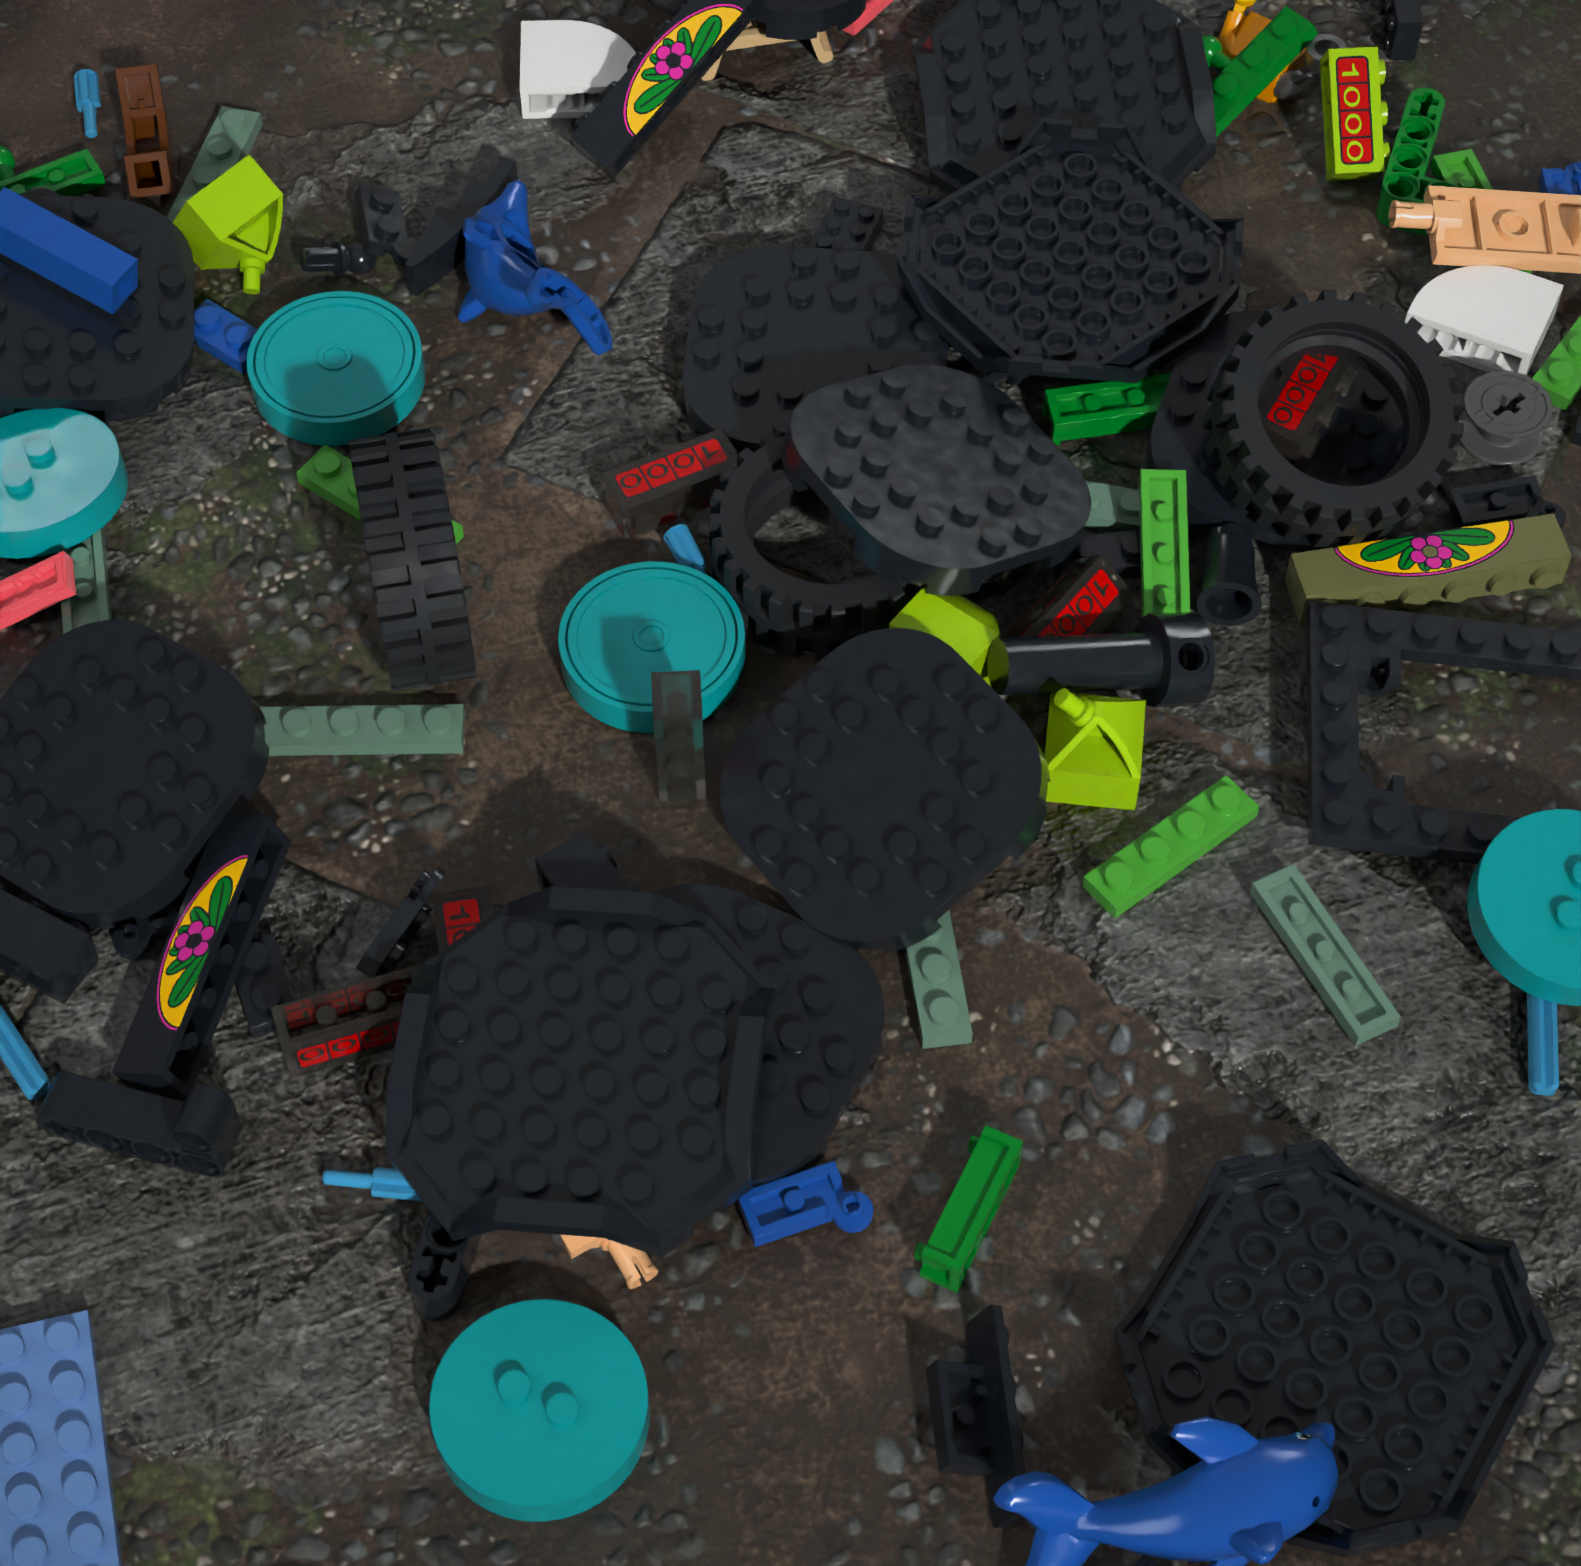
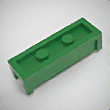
[1042,373,1171,445]
[914,1125,1023,1293]

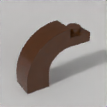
[115,63,175,198]

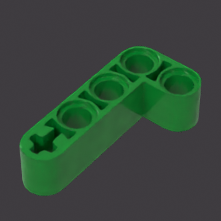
[1376,87,1456,237]

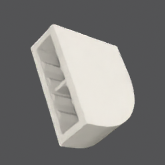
[520,20,636,119]
[1405,265,1564,376]

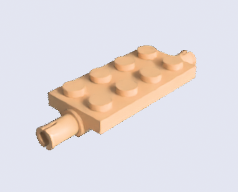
[1389,185,1581,274]

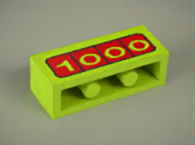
[1320,47,1390,182]

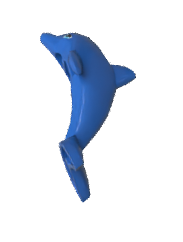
[458,180,612,355]
[993,1417,1338,1566]

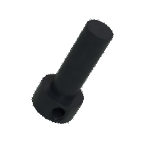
[987,612,1215,708]

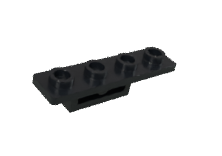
[926,1304,1025,1529]

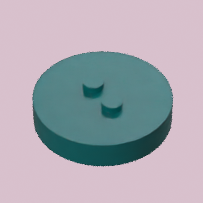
[247,291,426,446]
[0,408,128,559]
[558,561,745,733]
[1467,809,1581,1006]
[429,1299,650,1522]

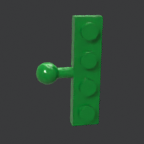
[1202,6,1318,137]
[0,145,106,196]

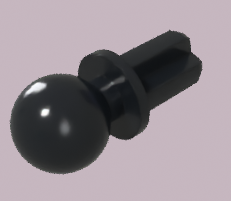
[300,241,376,276]

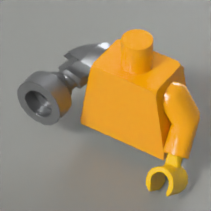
[1219,0,1347,103]

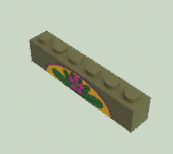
[1285,513,1572,624]

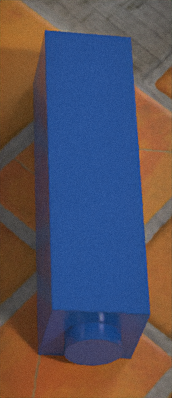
[0,187,138,314]

